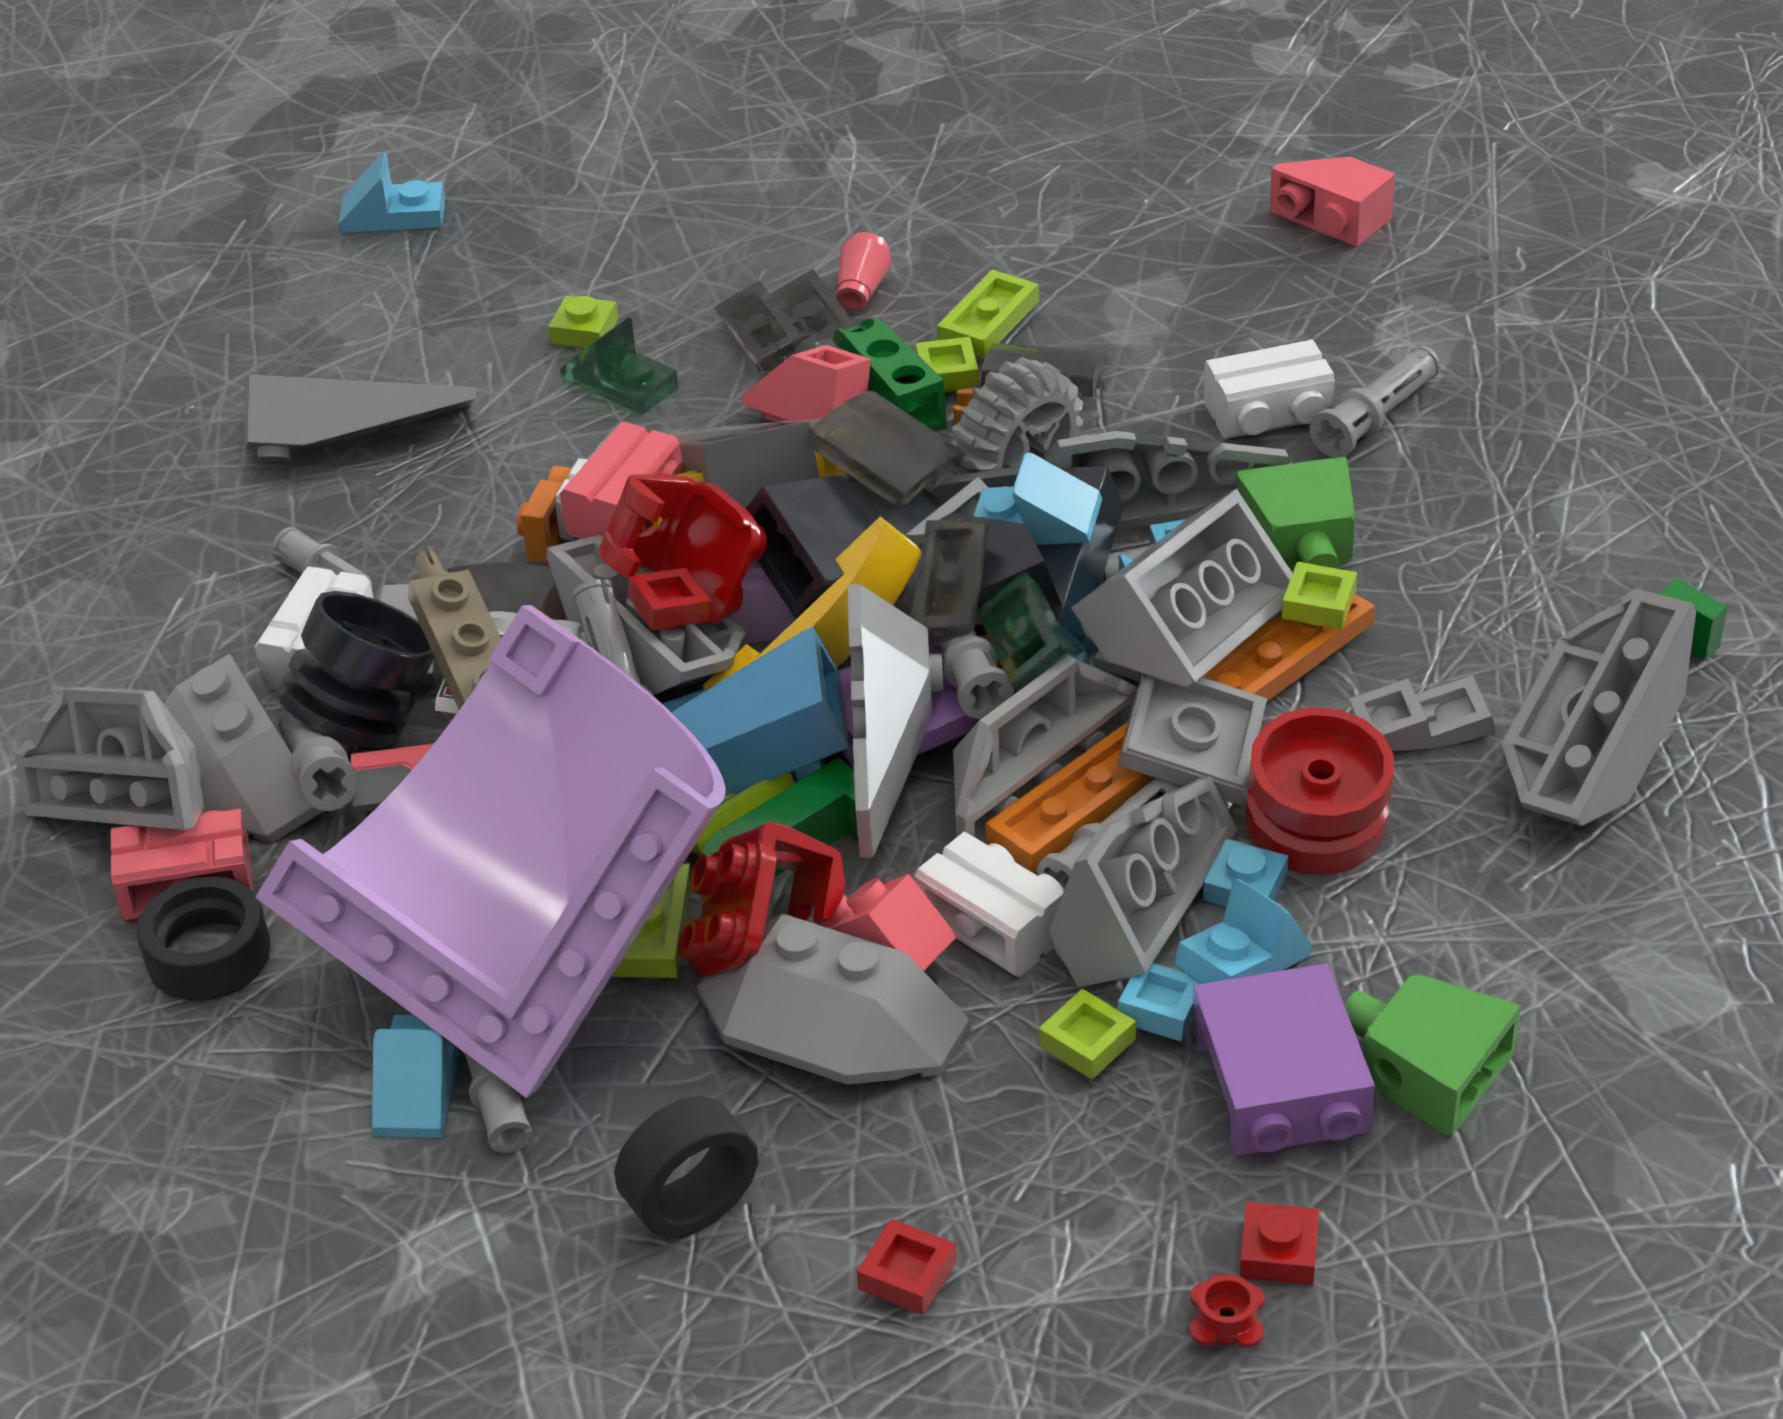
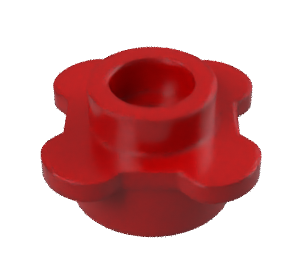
[1189,1274,1265,1348]

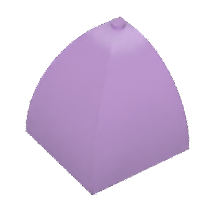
[255,605,726,1098]

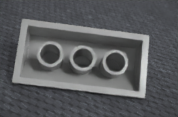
[1071,489,1293,687]

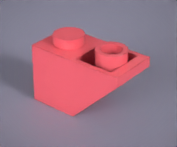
[1270,157,1395,247]
[742,345,871,422]
[811,873,957,971]

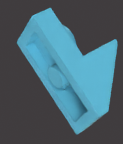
[338,152,446,233]
[974,453,1102,545]
[1174,879,1313,984]
[372,1015,461,1138]

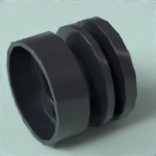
[277,591,435,748]

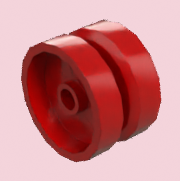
[1245,707,1394,875]

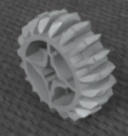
[947,357,1083,475]

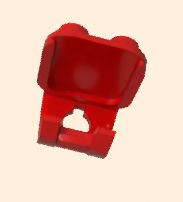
[598,474,767,625]
[678,822,845,977]

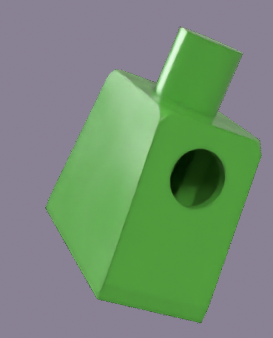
[1236,456,1355,571]
[1345,974,1521,1138]

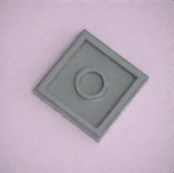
[1117,673,1267,805]

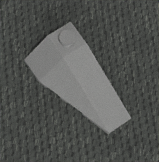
[243,375,477,461]
[1044,431,1289,530]
[848,584,944,858]
[1049,776,1237,987]

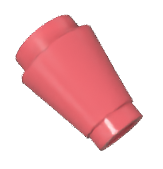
[836,232,892,311]

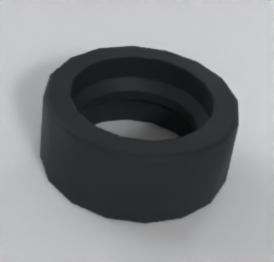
[137,876,270,1001]
[614,1096,759,1237]

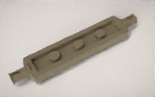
[408,546,501,710]

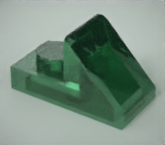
[560,317,679,415]
[977,572,1085,691]

